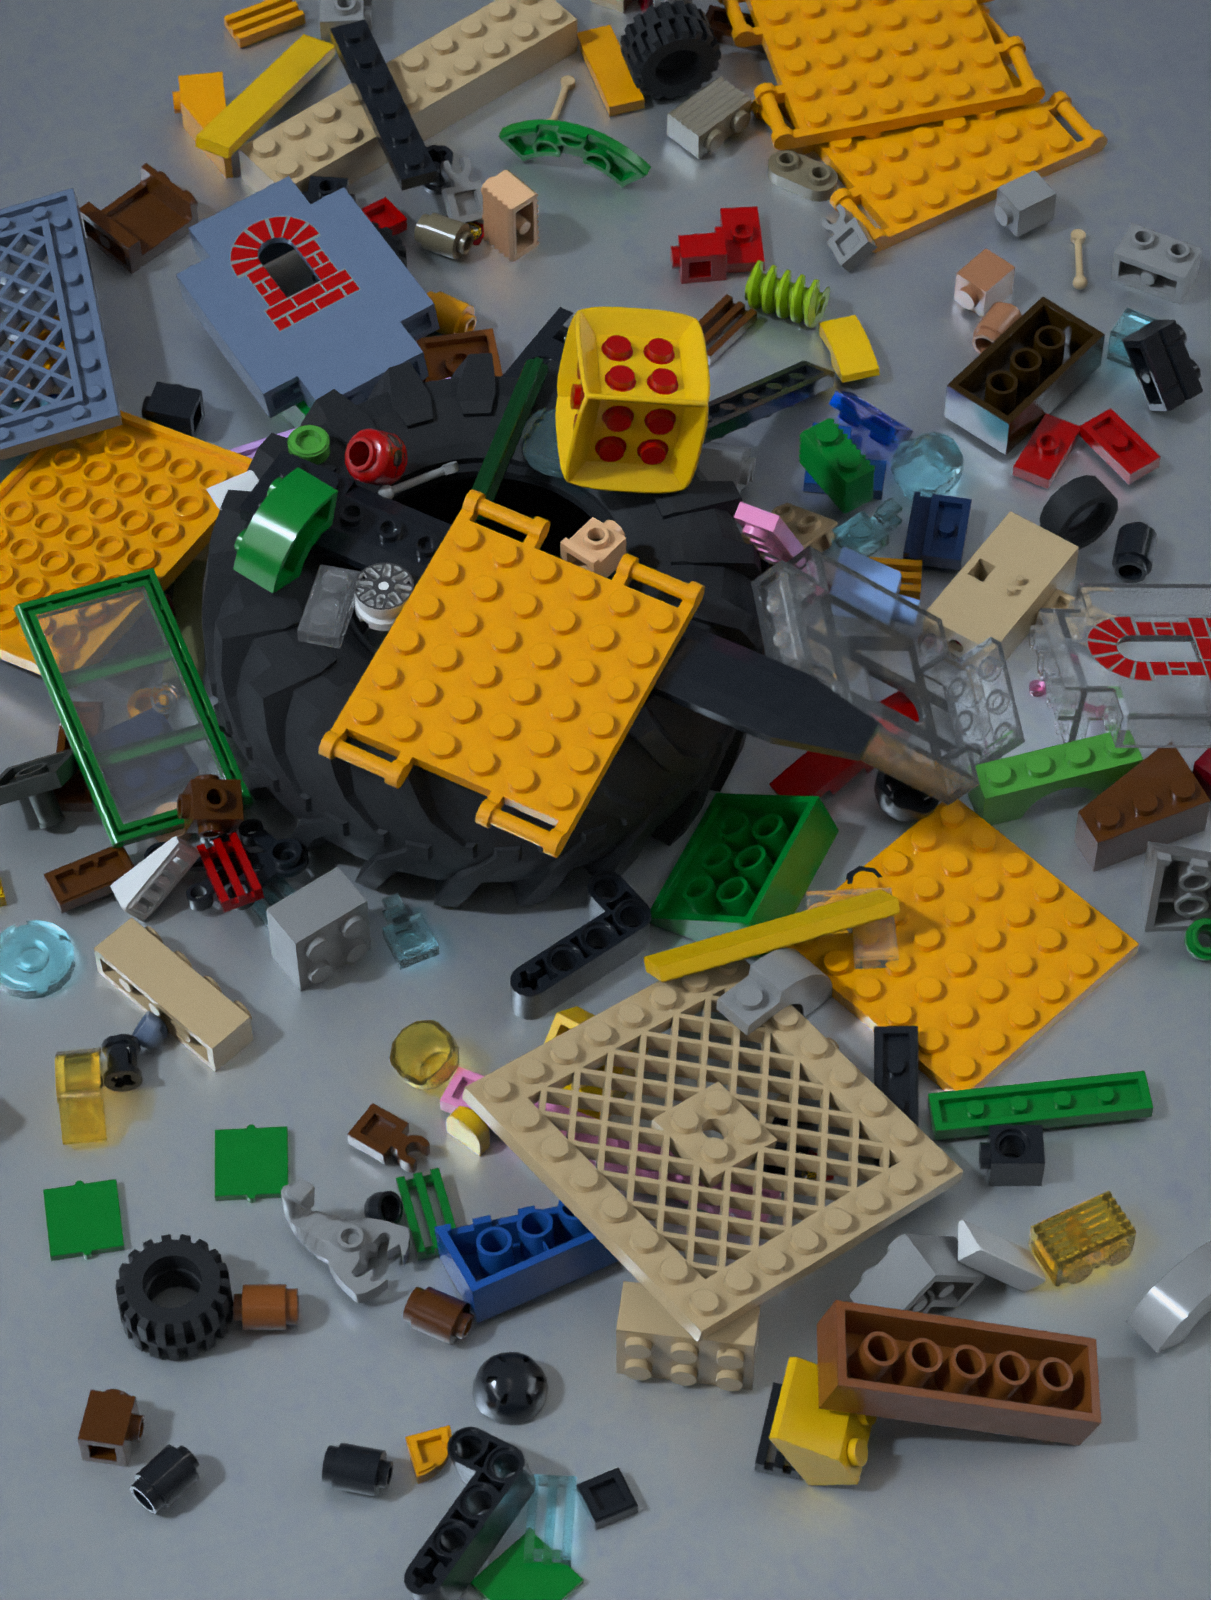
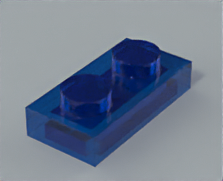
[829,390,913,447]

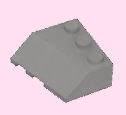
[1140,841,1211,932]

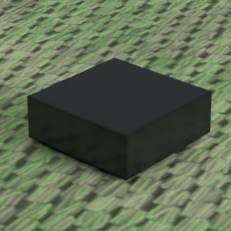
[576,1467,638,1530]

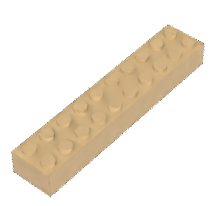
[238,0,578,193]

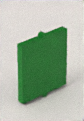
[215,1124,289,1203]
[43,1179,125,1261]
[470,1529,584,1600]

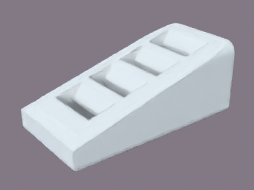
[110,836,201,922]

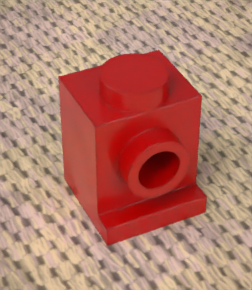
[670,226,727,284]

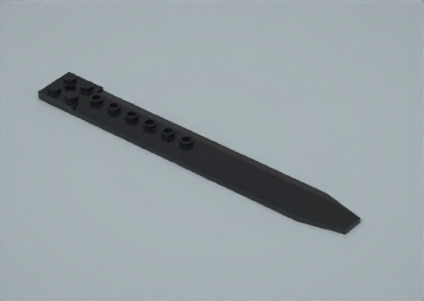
[239,450,880,761]

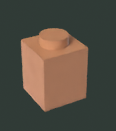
[954,248,1015,318]

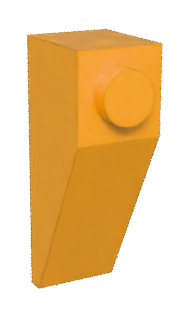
[172,72,233,178]

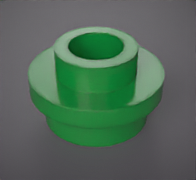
[1184,918,1211,961]

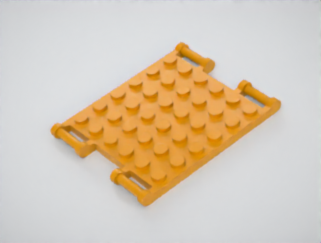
[718,0,1045,150]
[751,3,1108,253]
[318,489,705,858]

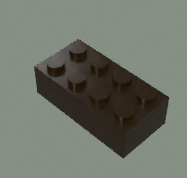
[944,297,1105,455]

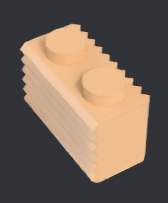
[481,169,540,262]

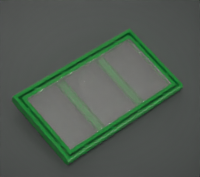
[14,568,254,849]

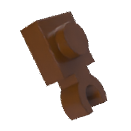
[347,1103,430,1173]

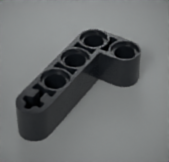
[510,871,651,1020]
[404,1427,536,1600]

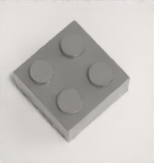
[266,867,371,991]

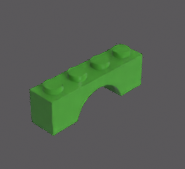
[968,728,1144,826]

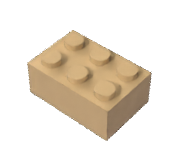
[616,1281,761,1391]

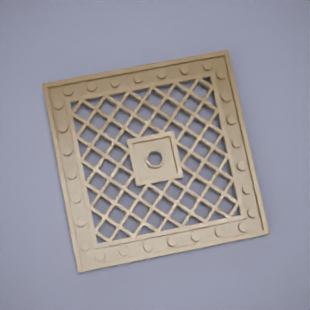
[462,959,963,1343]

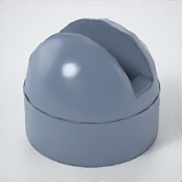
[132,1011,168,1049]

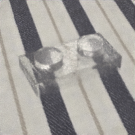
[297,564,363,649]

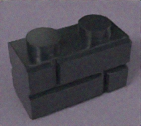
[1122,319,1203,412]

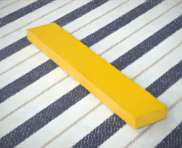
[195,34,336,159]
[643,889,900,982]

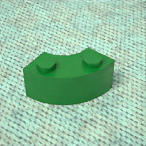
[233,467,338,593]

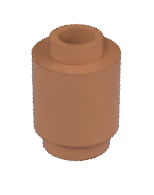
[972,302,1022,354]

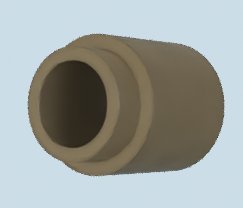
[414,213,473,260]

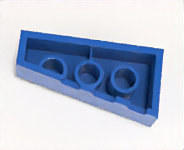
[434,1200,618,1323]

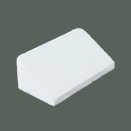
[958,1219,1046,1292]

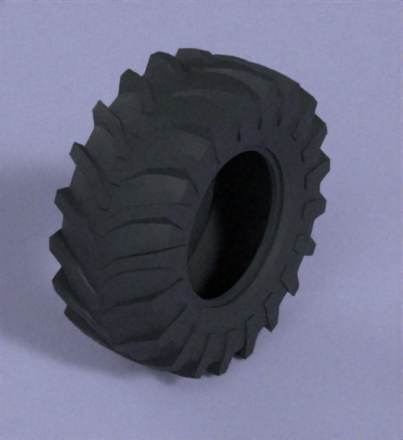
[202,353,763,907]

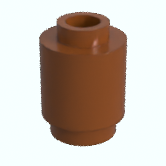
[233,1284,299,1330]

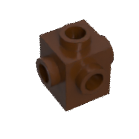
[177,774,244,838]

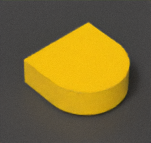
[446,1106,490,1156]

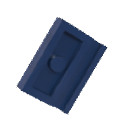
[903,491,972,570]

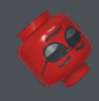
[345,428,408,486]

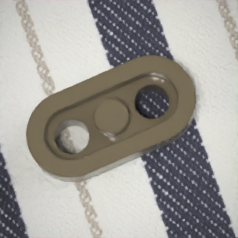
[767,150,838,202]

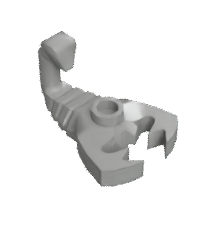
[281,1177,410,1303]

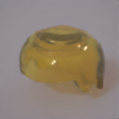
[389,1020,459,1090]

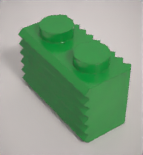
[799,418,875,514]

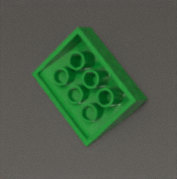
[650,793,839,957]

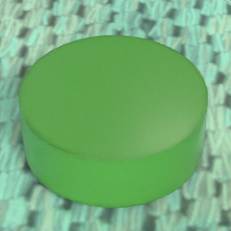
[287,425,330,465]

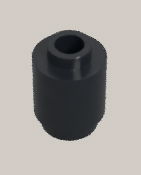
[1112,522,1158,583]
[322,1443,393,1497]
[130,1445,199,1514]

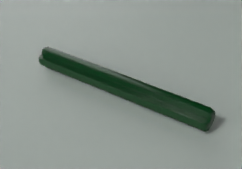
[472,357,549,522]

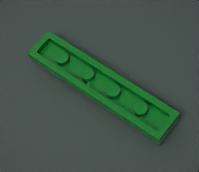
[927,1071,1153,1140]

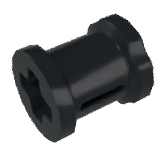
[422,145,454,195]
[101,1034,143,1092]

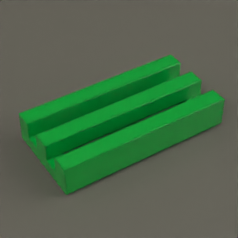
[396,1168,456,1260]

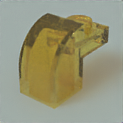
[55,1047,108,1145]

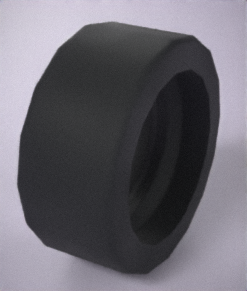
[1039,475,1118,549]

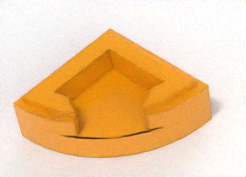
[405,1425,451,1484]

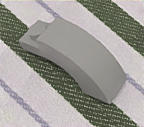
[716,948,832,1036]
[1126,1241,1211,1353]

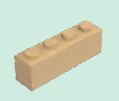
[94,917,253,1072]

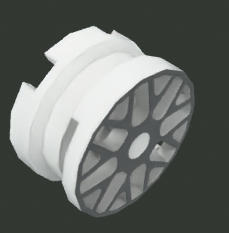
[354,563,414,631]

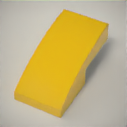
[819,315,880,383]

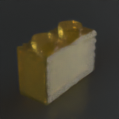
[1028,1191,1136,1287]

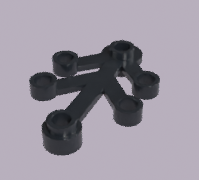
[144,818,309,911]

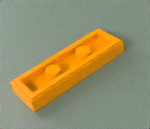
[577,25,645,116]

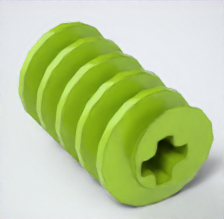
[745,260,831,328]

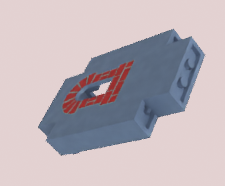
[176,176,440,418]

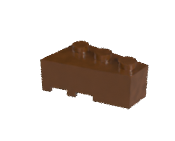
[1074,739,1211,872]

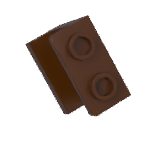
[79,163,199,274]

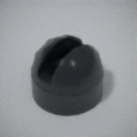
[364,1191,403,1224]

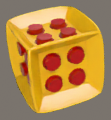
[555,306,710,493]

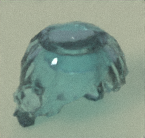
[890,432,965,502]

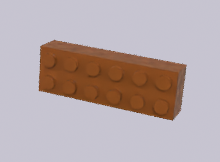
[817,1300,1101,1446]

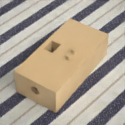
[920,511,1079,682]

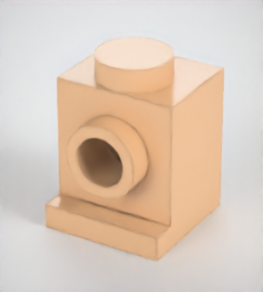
[560,517,626,578]

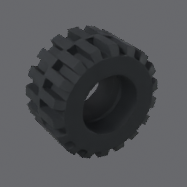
[620,0,721,100]
[115,1234,233,1360]

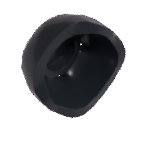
[874,756,940,822]
[472,1352,548,1425]

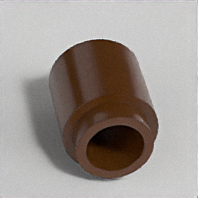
[403,1287,474,1345]

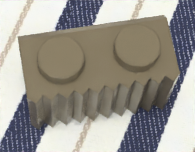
[667,76,751,159]

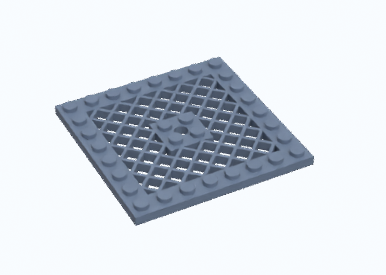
[0,188,123,461]

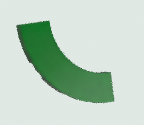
[498,119,651,188]

